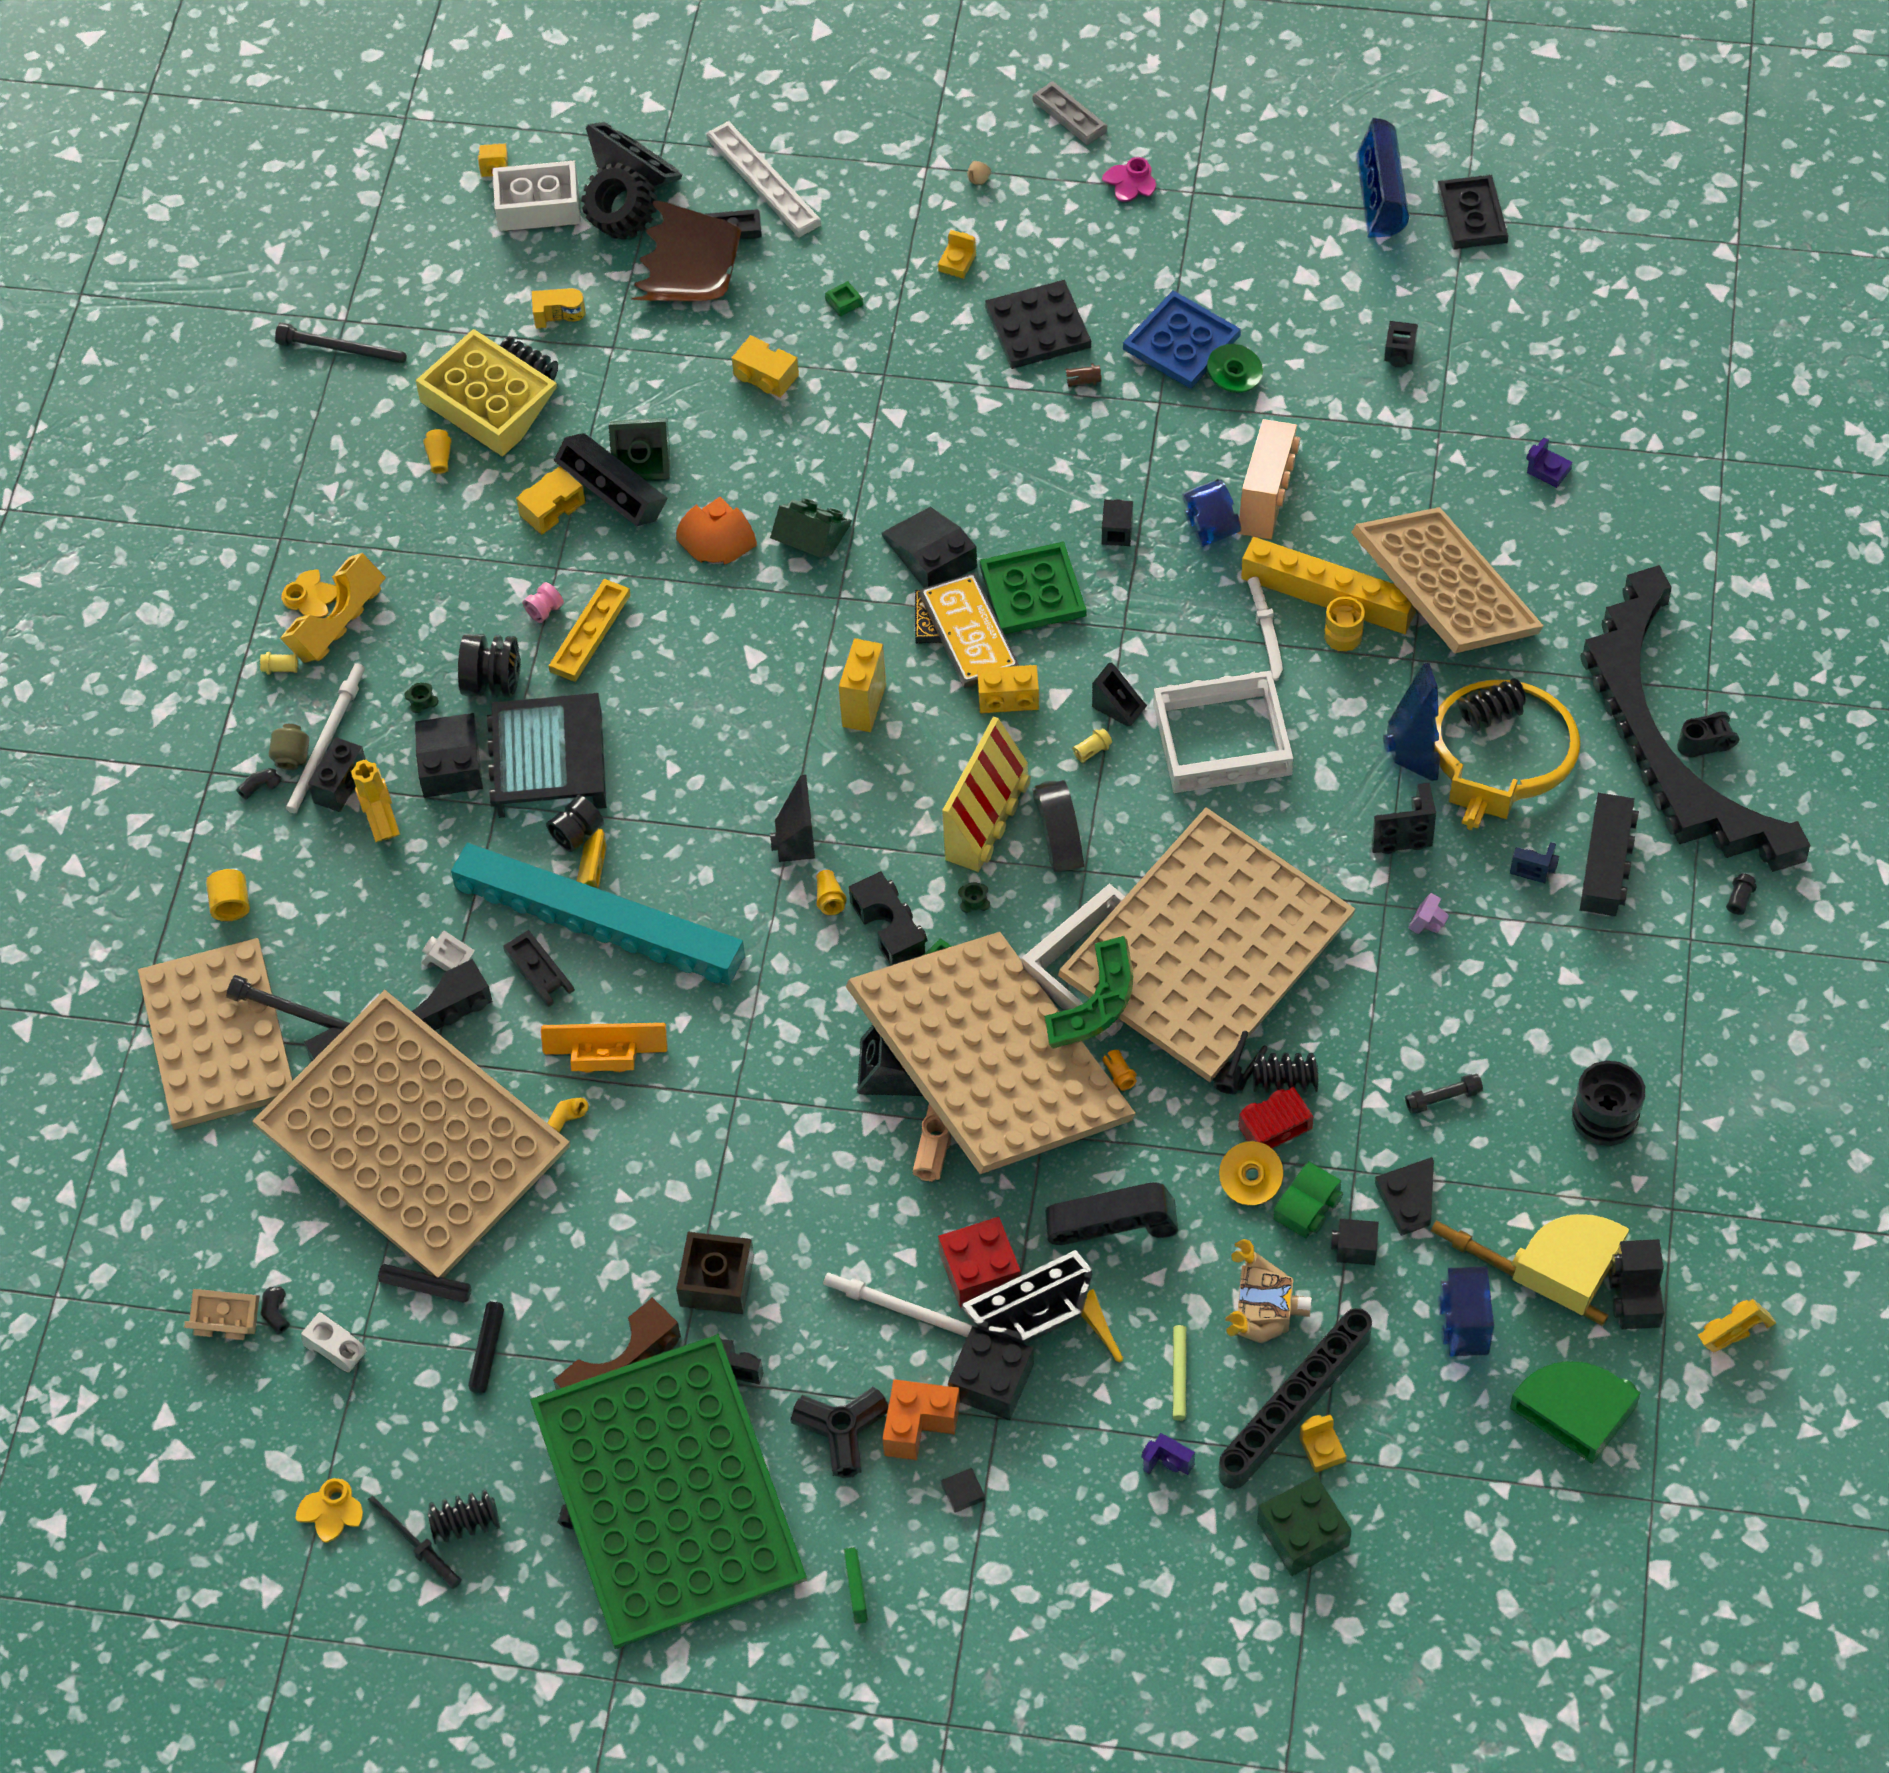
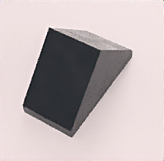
[1092,662,1147,727]

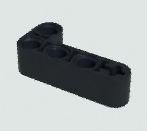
[1045,1182,1178,1245]

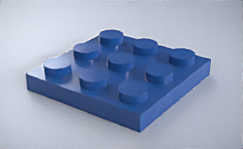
[1123,290,1241,389]

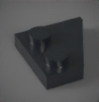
[1375,1157,1434,1236]

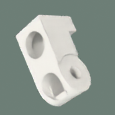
[301,1312,367,1372]

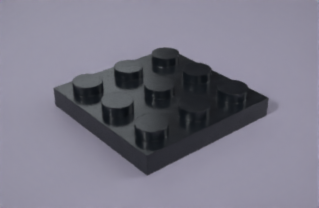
[985,279,1091,369]

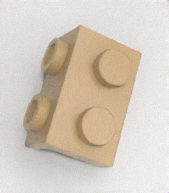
[184,1289,260,1340]

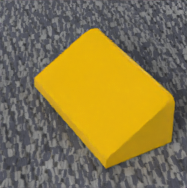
[577,829,607,889]

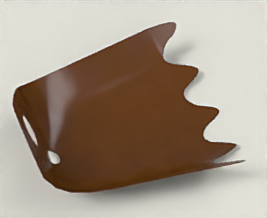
[631,201,741,301]

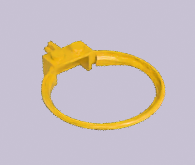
[1429,679,1580,830]

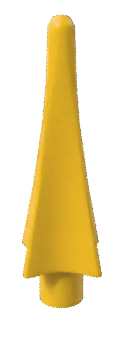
[1082,1289,1123,1362]

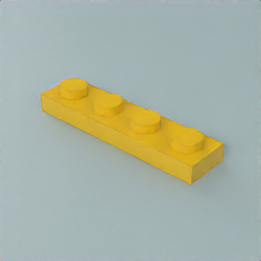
[548,579,631,682]

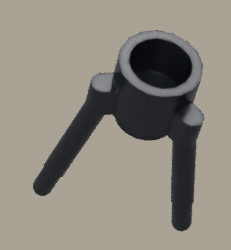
[1212,1030,1268,1095]

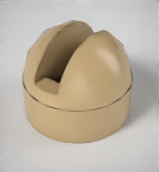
[967,161,991,185]

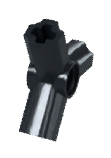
[790,1386,889,1478]

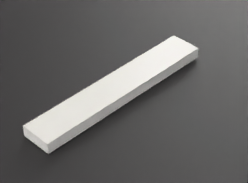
[706,121,821,238]

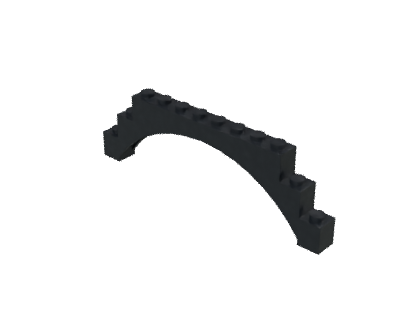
[1581,565,1811,872]

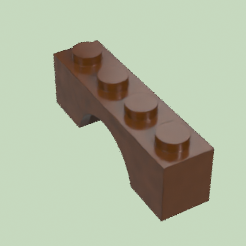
[553,1297,681,1390]

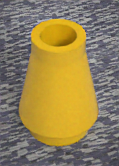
[423,429,452,474]
[816,870,847,915]

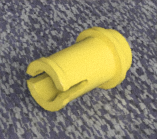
[260,652,298,675]
[1072,728,1112,763]

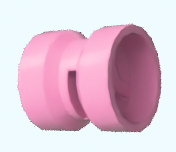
[522,582,564,623]

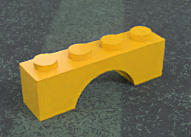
[280,553,386,663]

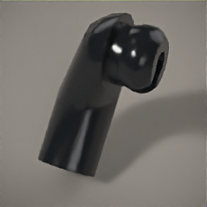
[236,768,282,799]
[260,1286,290,1334]

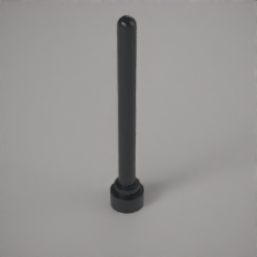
[275,322,407,363]
[226,975,350,1029]

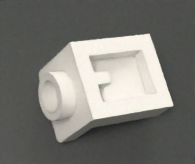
[421,931,475,971]

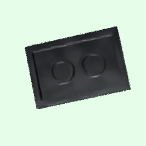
[1437,175,1508,249]

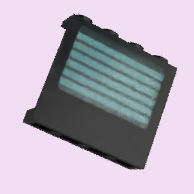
[487,693,607,818]

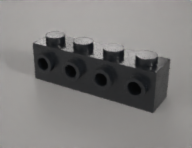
[554,433,668,526]
[1579,792,1639,916]

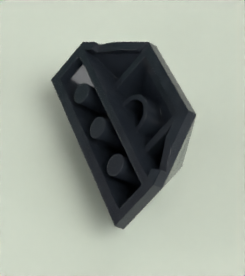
[586,122,683,189]
[962,1250,1093,1344]

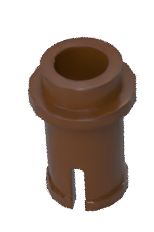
[1066,363,1102,387]

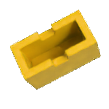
[732,335,799,398]
[516,466,585,535]

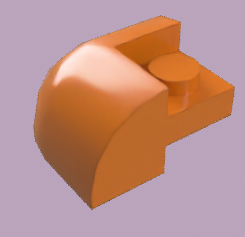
[676,497,757,565]

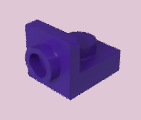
[1526,437,1573,488]
[1141,1432,1195,1475]

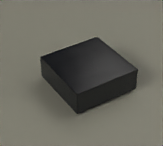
[941,1468,985,1513]

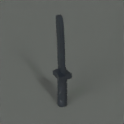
[368,1495,462,1589]

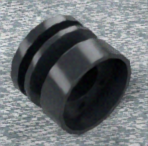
[458,633,521,698]
[1571,1060,1646,1146]

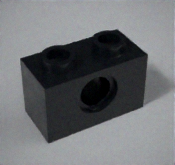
[308,737,366,812]

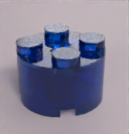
[1182,479,1241,547]

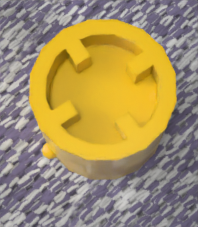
[206,869,250,921]

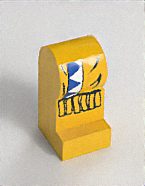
[532,288,586,329]

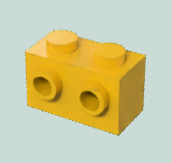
[977,665,1039,713]

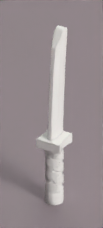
[1248,577,1283,681]

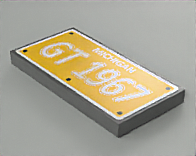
[919,573,1019,688]

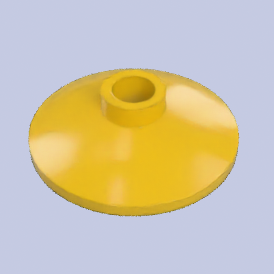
[1219,1141,1284,1206]

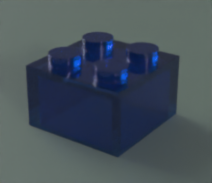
[1438,1266,1494,1357]

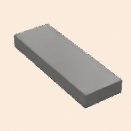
[1033,81,1107,145]

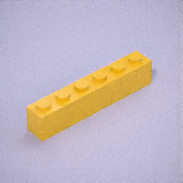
[1241,536,1416,634]

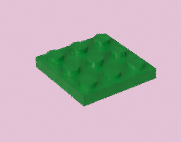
[979,541,1086,635]

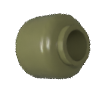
[269,724,310,770]

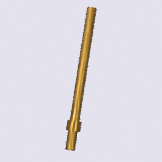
[1431,1220,1609,1326]

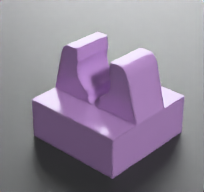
[1408,893,1449,934]

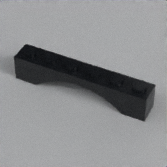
[304,959,493,1061]

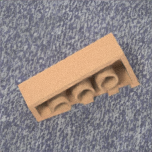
[1238,419,1300,540]

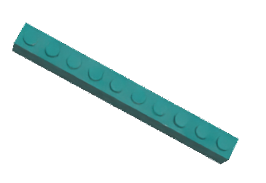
[451,842,745,985]

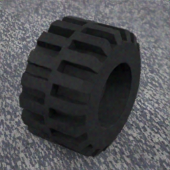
[581,163,658,240]

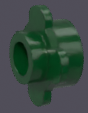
[404,683,439,713]
[958,882,990,913]

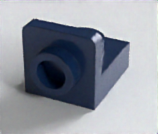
[1510,842,1560,884]

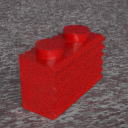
[1238,1087,1314,1149]

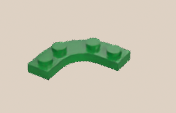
[1044,936,1133,1049]

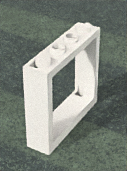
[1154,671,1293,793]
[1022,883,1125,1041]

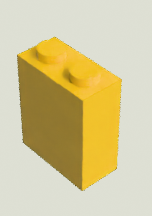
[839,638,886,732]

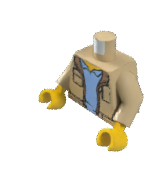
[1225,1239,1311,1343]

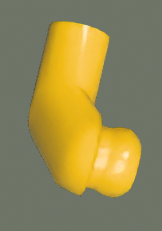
[547,1098,589,1133]

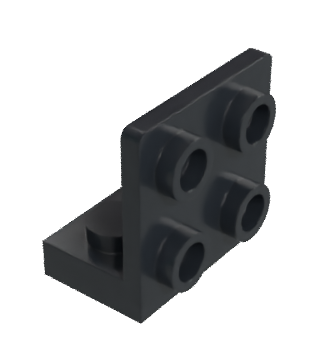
[1371,783,1436,854]

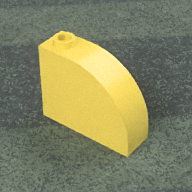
[1512,1214,1630,1316]

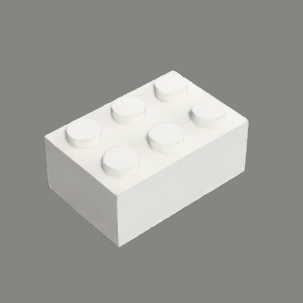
[493,160,581,231]

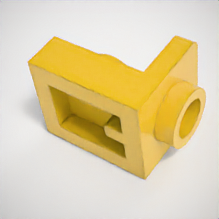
[478,143,508,177]
[938,230,976,279]
[1299,1414,1346,1473]

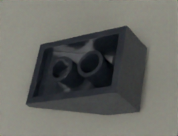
[882,507,977,588]
[415,713,483,798]

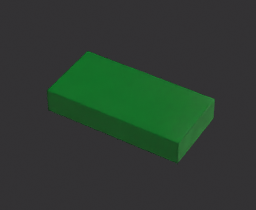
[844,1547,868,1624]

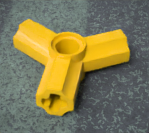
[351,759,400,843]

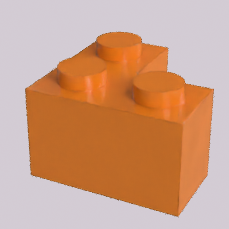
[882,1379,960,1460]

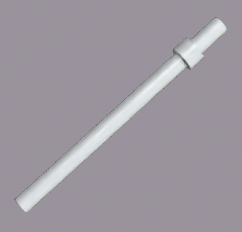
[286,663,365,814]
[823,1273,975,1337]

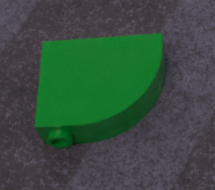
[1510,1361,1641,1464]

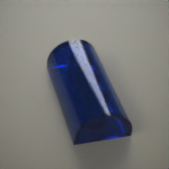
[1356,118,1409,238]

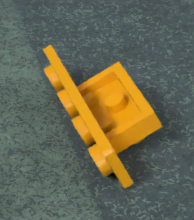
[541,1023,668,1073]

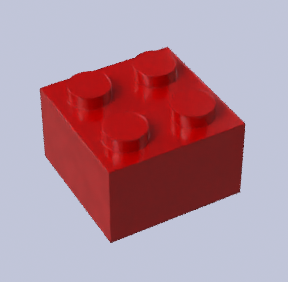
[938,1216,1021,1308]

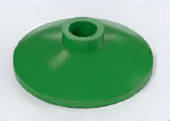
[1207,344,1263,393]

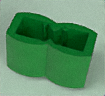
[1273,1162,1343,1238]

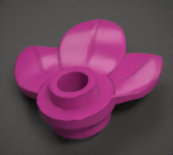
[1102,157,1156,202]

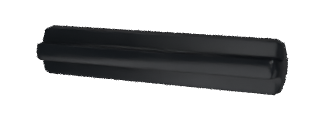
[378,1264,472,1302]
[468,1301,504,1393]

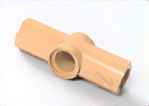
[913,1104,951,1182]

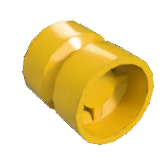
[1324,596,1365,652]

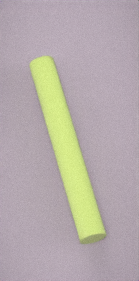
[1173,1325,1186,1421]

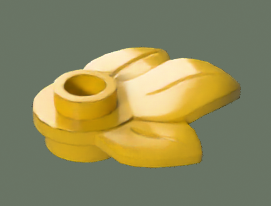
[281,569,337,618]
[296,1478,363,1543]

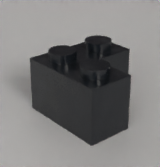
[1609,1239,1664,1330]

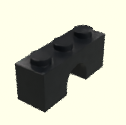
[849,871,928,966]

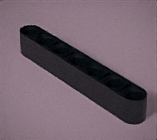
[1218,1308,1372,1489]

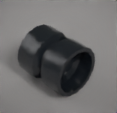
[546,795,604,852]

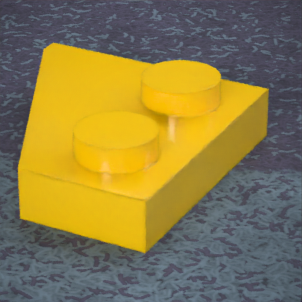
[1698,1299,1776,1353]

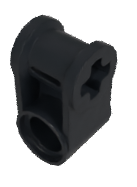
[1677,711,1739,757]

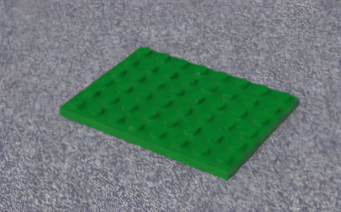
[530,1334,807,1649]

